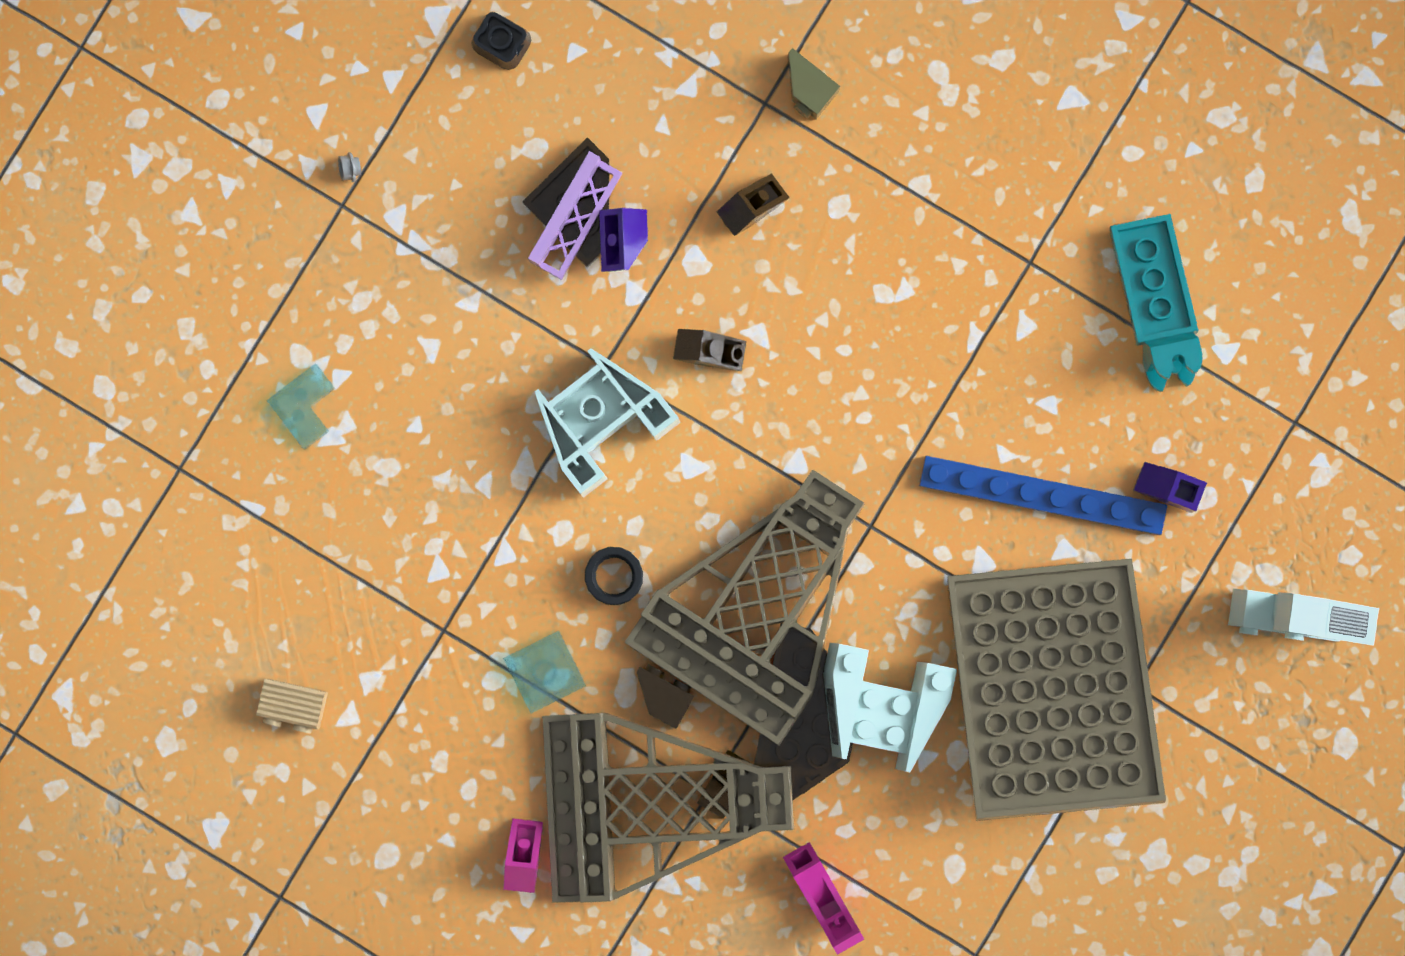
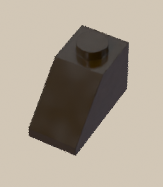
[716,173,790,236]

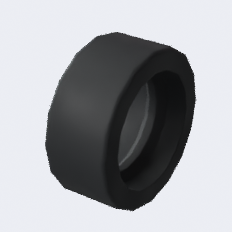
[585,547,643,605]

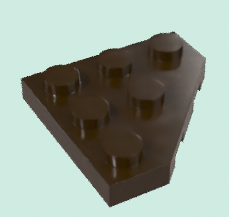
[522,137,609,268]

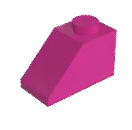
[503,818,543,893]

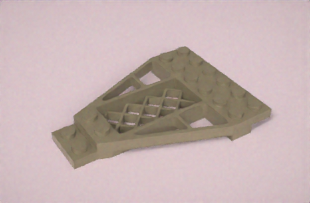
[625,470,865,746]
[542,713,794,903]

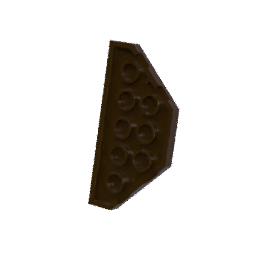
[754,623,853,800]

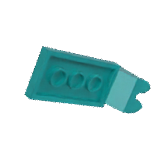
[1109,214,1203,392]

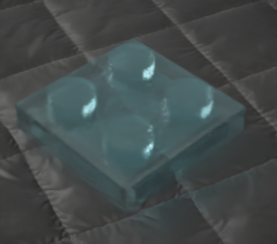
[503,631,586,713]

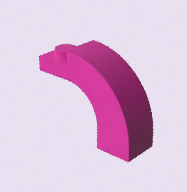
[783,842,864,955]

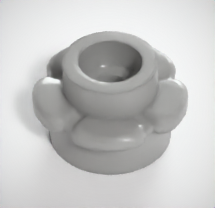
[338,152,361,182]

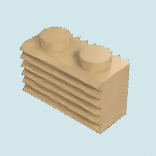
[256,679,328,733]

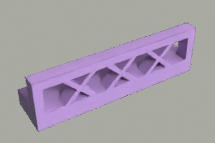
[528,151,622,280]

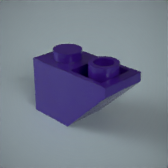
[1133,462,1207,513]

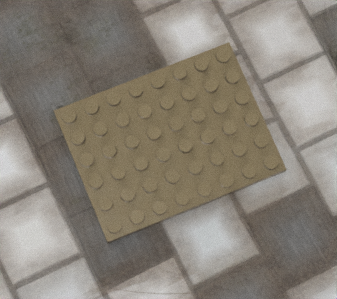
[947,558,1166,821]

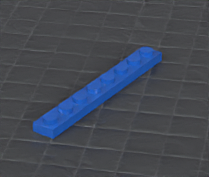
[919,456,1167,535]

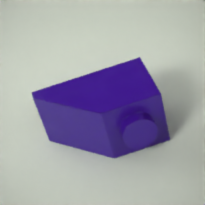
[599,208,648,272]

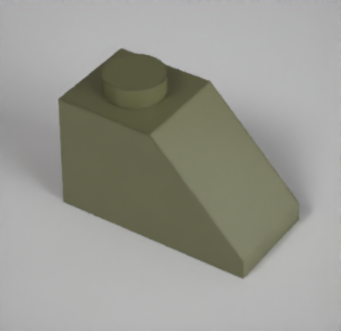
[788,48,840,120]

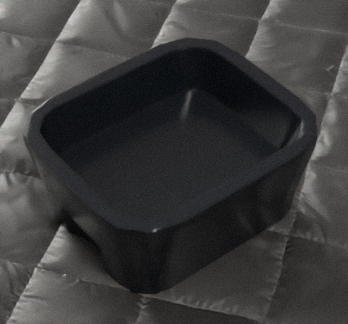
[471,12,532,70]

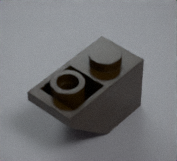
[673,329,746,371]
[637,664,694,729]

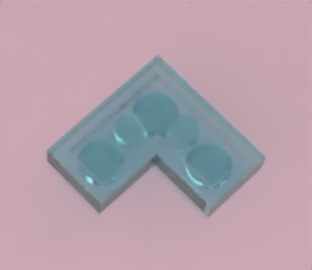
[267,363,336,450]

